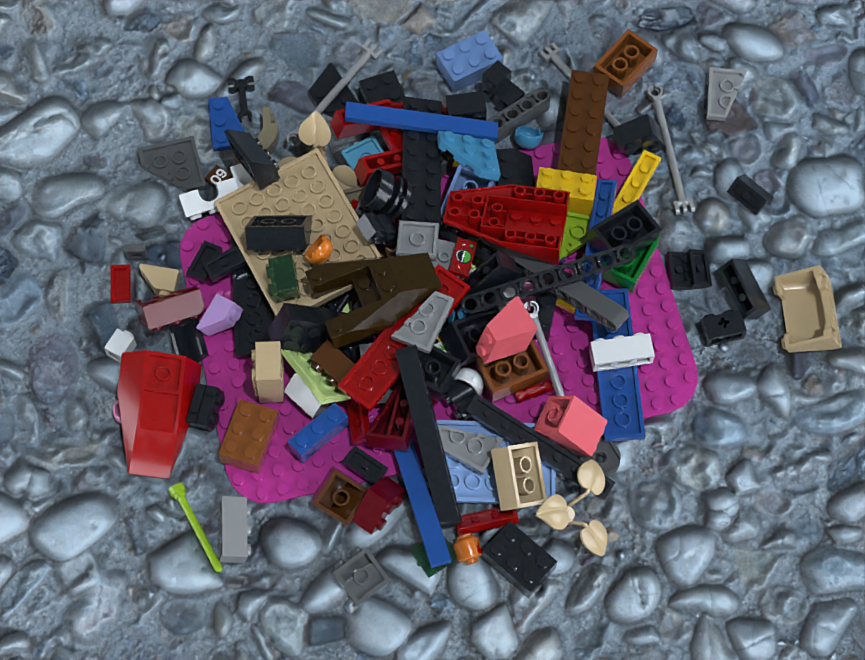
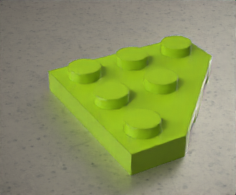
[559,212,591,261]

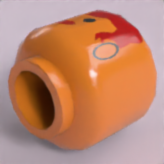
[453,533,482,565]

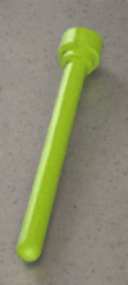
[168,482,222,572]

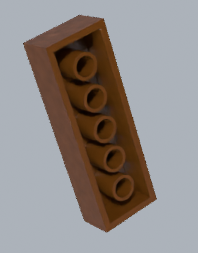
[557,70,609,175]

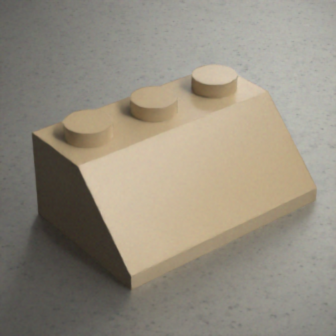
[491,442,547,511]

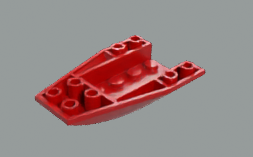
[117,350,202,480]

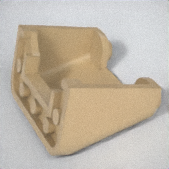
[773,265,842,353]

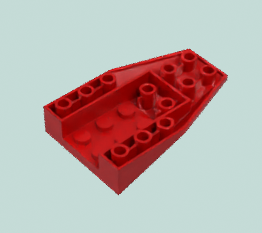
[443,184,570,266]

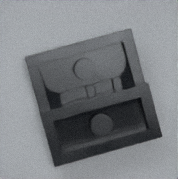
[665,249,712,290]

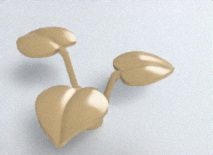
[277,111,360,190]
[535,459,608,556]

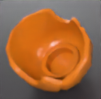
[304,234,333,265]

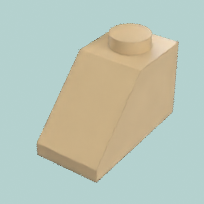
[139,264,181,297]

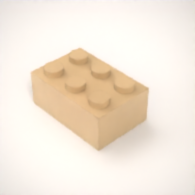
[252,341,284,403]

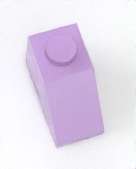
[196,294,243,336]

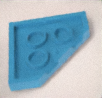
[437,131,501,181]

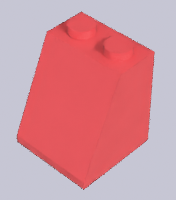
[475,296,538,363]
[534,396,608,457]

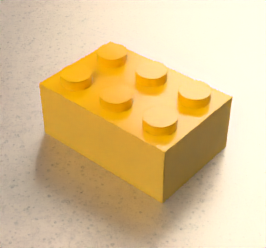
[536,167,597,216]

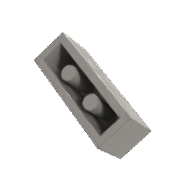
[219,496,251,563]

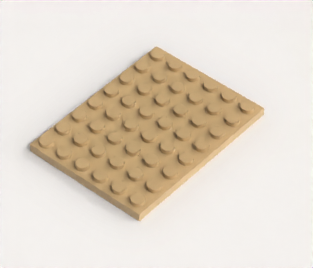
[214,148,381,316]

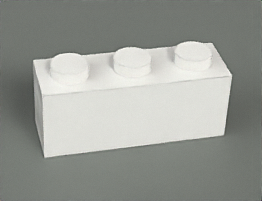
[589,333,655,372]

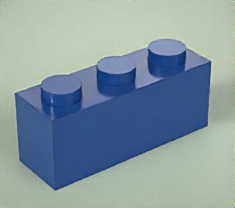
[288,402,349,464]

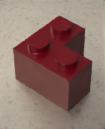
[351,476,406,535]

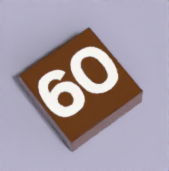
[204,165,232,188]

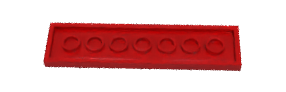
[338,264,471,412]

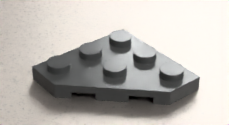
[137,136,207,192]

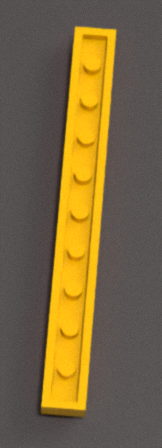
[556,150,661,314]

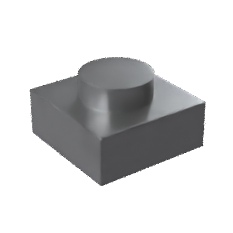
[125,243,147,260]

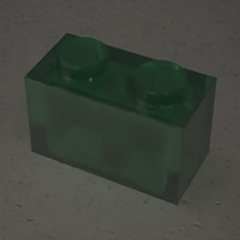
[266,254,301,303]

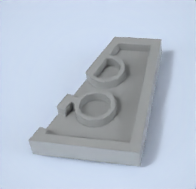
[706,67,747,121]
[391,291,454,354]

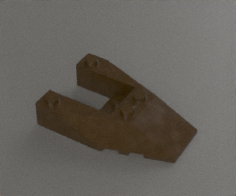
[305,253,442,349]

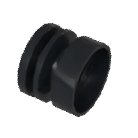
[362,168,412,219]

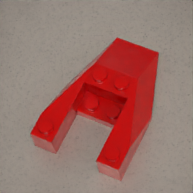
[330,100,447,186]

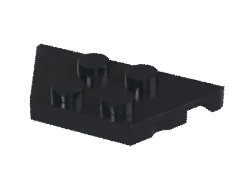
[308,62,359,124]

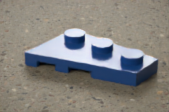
[208,97,245,152]

